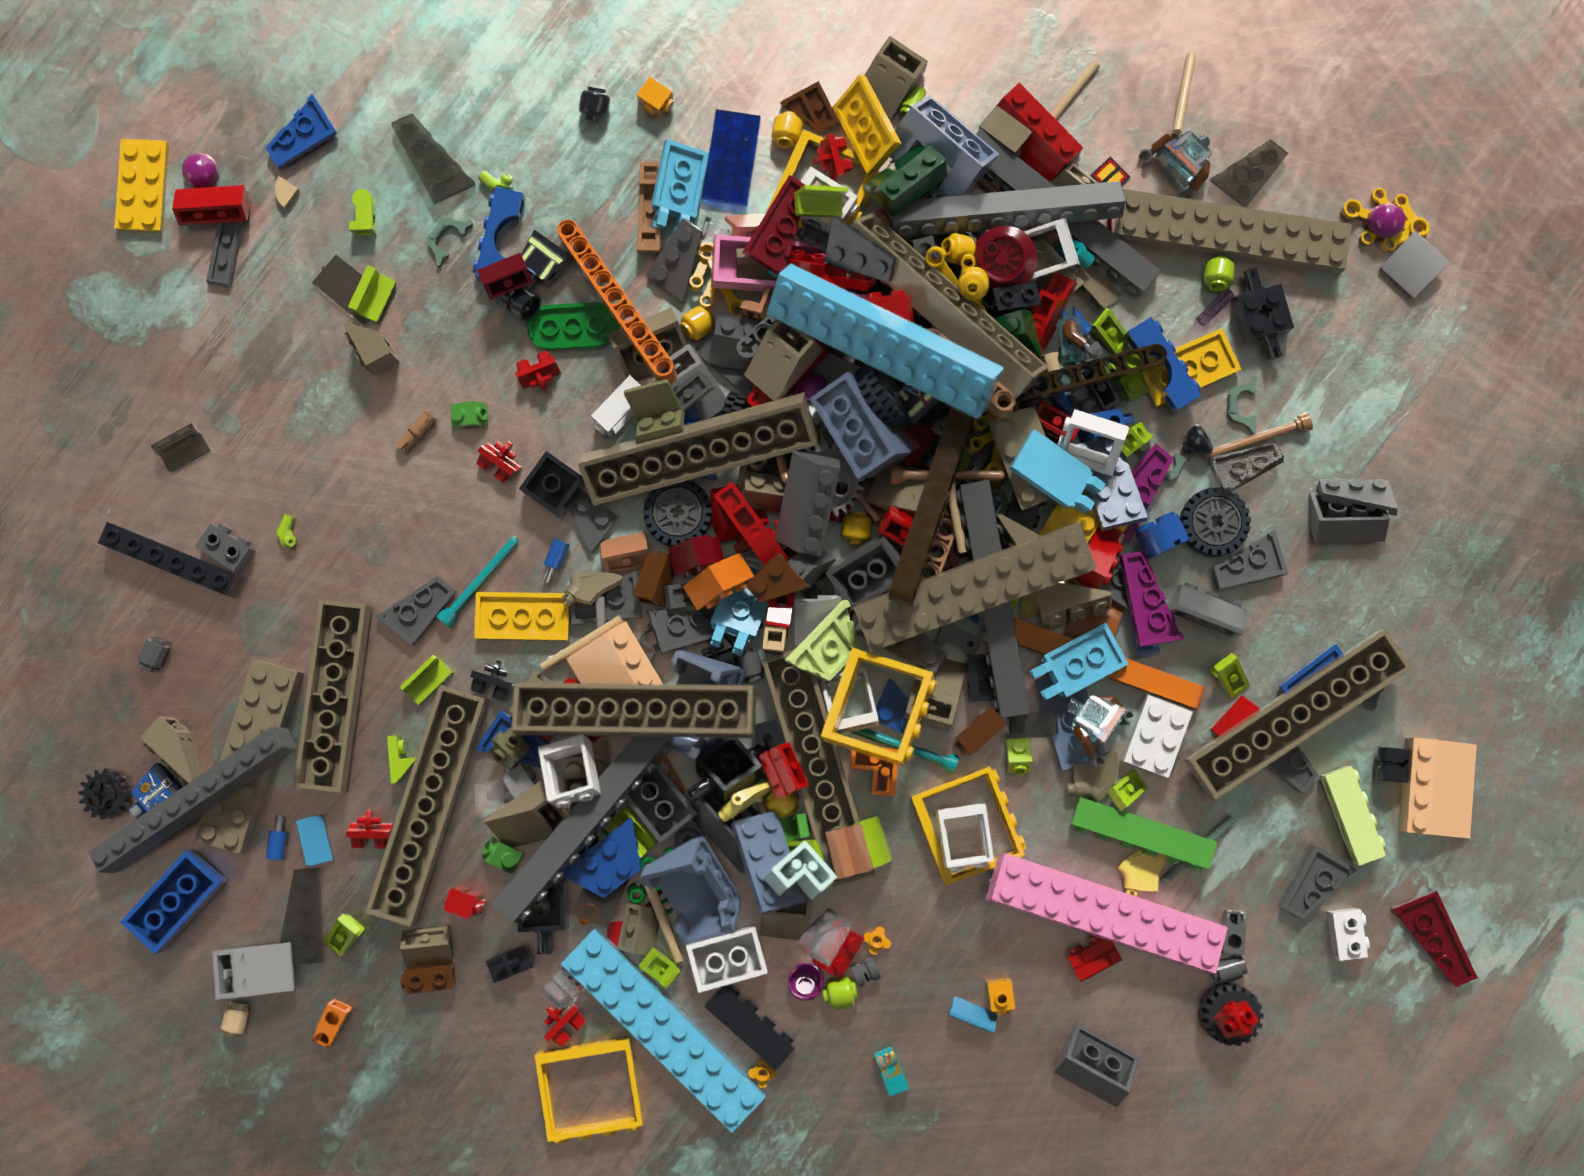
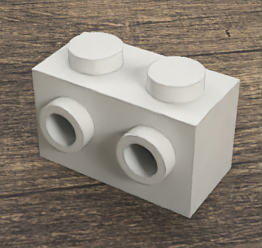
[1327,908,1370,961]

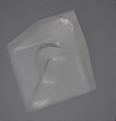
[797,908,853,967]

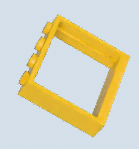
[766,129,881,241]
[821,648,937,767]
[910,767,1026,886]
[535,1036,644,1144]

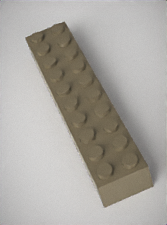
[1113,189,1352,276]
[850,213,1048,398]
[578,393,818,506]
[854,522,1097,652]
[1184,629,1413,800]
[762,650,875,888]
[512,683,756,738]
[365,685,489,927]

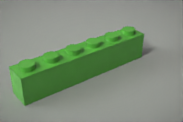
[1070,797,1217,872]

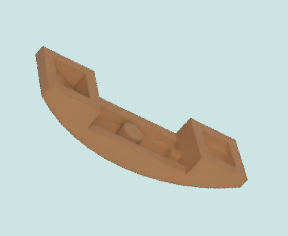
[637,162,662,252]

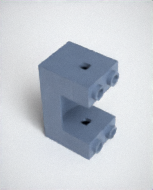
[890,94,999,197]
[810,372,915,479]

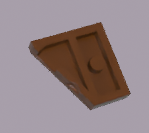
[780,81,840,134]
[746,553,810,603]

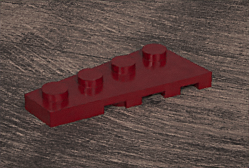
[742,175,805,275]
[1392,890,1478,987]

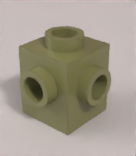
[488,727,531,770]

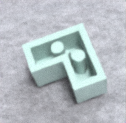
[764,841,837,900]

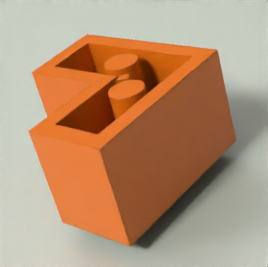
[683,553,754,611]
[849,748,899,797]

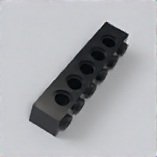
[98,522,243,598]

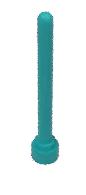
[436,537,518,628]
[851,728,960,774]

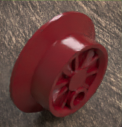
[972,226,1037,290]

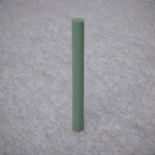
[1161,815,1236,885]

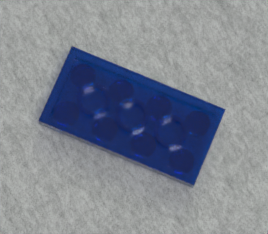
[702,109,761,207]

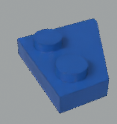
[876,678,920,734]

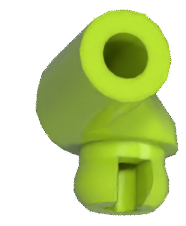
[478,171,513,191]
[276,514,296,549]

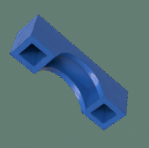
[473,187,525,281]
[1124,317,1201,414]

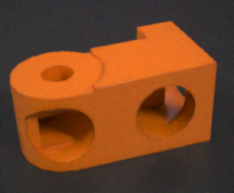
[312,998,353,1049]

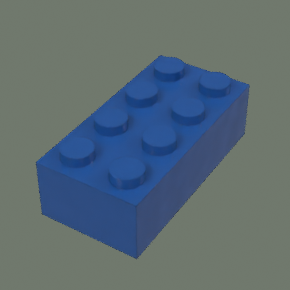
[120,849,228,954]

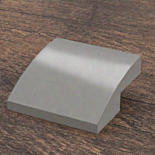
[1380,230,1449,298]
[794,595,841,646]

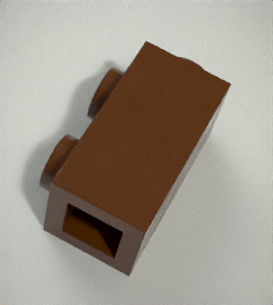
[633,551,674,607]
[954,707,1007,756]
[400,963,457,994]

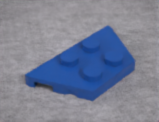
[562,817,643,898]

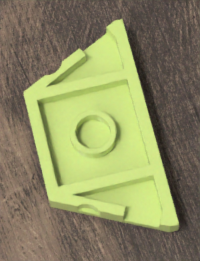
[785,600,860,681]

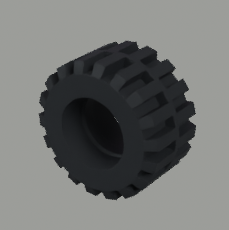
[1198,983,1264,1046]

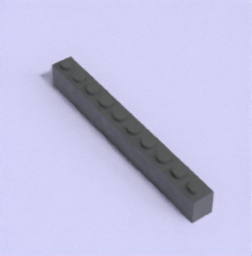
[976,128,1161,297]
[889,181,1126,238]
[957,479,1030,718]
[89,726,298,873]
[492,737,674,924]

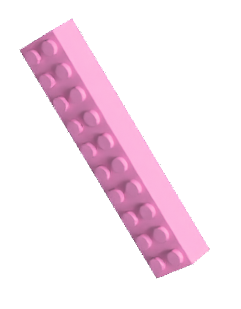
[985,853,1228,974]

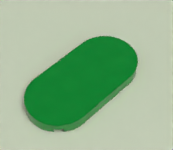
[527,302,620,351]

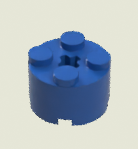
[1134,511,1190,559]

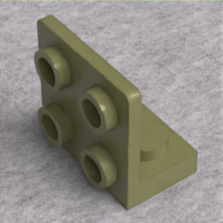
[624,379,685,443]

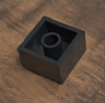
[519,451,585,519]

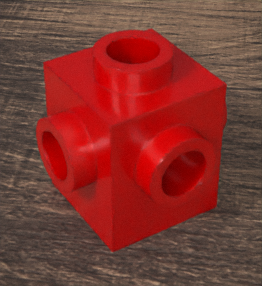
[1213,1000,1259,1039]

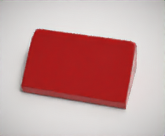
[1211,695,1260,736]

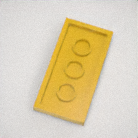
[832,74,902,175]
[114,139,169,233]
[1140,328,1242,408]
[474,592,570,641]

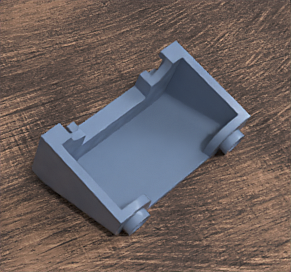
[671,650,744,759]
[641,837,741,945]

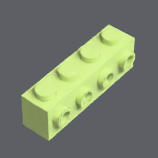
[1320,766,1386,866]

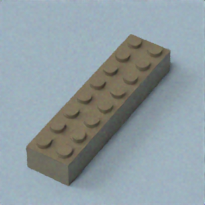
[293,599,371,793]
[194,658,304,854]

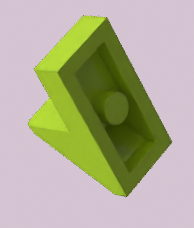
[1090,308,1128,355]
[1110,357,1149,403]
[1210,653,1250,699]
[387,735,416,784]
[1107,769,1148,811]
[324,914,365,957]

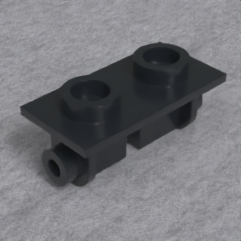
[796,219,830,252]
[990,282,1041,311]

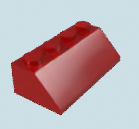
[996,82,1083,183]

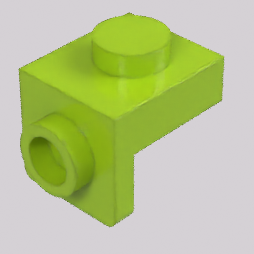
[1006,737,1033,775]
[638,947,680,989]

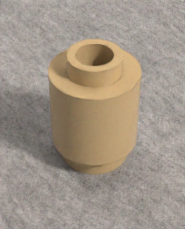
[220,1000,250,1037]

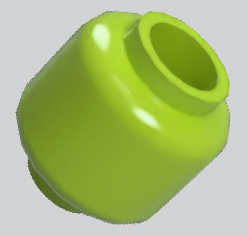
[1204,255,1235,292]
[823,977,858,1011]

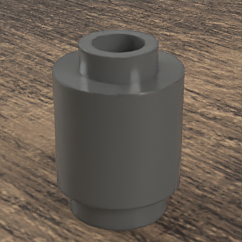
[138,636,169,672]
[736,648,765,683]
[1211,955,1248,985]

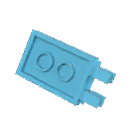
[651,139,709,233]
[1009,429,1105,514]
[710,566,769,656]
[1029,623,1128,700]

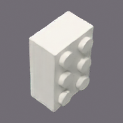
[1120,695,1193,778]
[686,924,768,993]

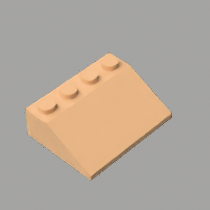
[566,621,664,739]
[1399,738,1477,839]

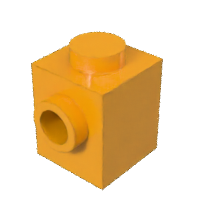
[636,76,674,117]
[986,978,1015,1015]

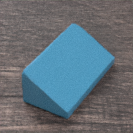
[296,814,333,867]
[948,997,997,1033]

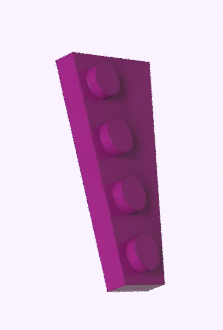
[1114,443,1174,544]
[1119,551,1185,647]

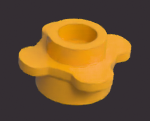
[863,926,891,954]
[748,1059,777,1088]

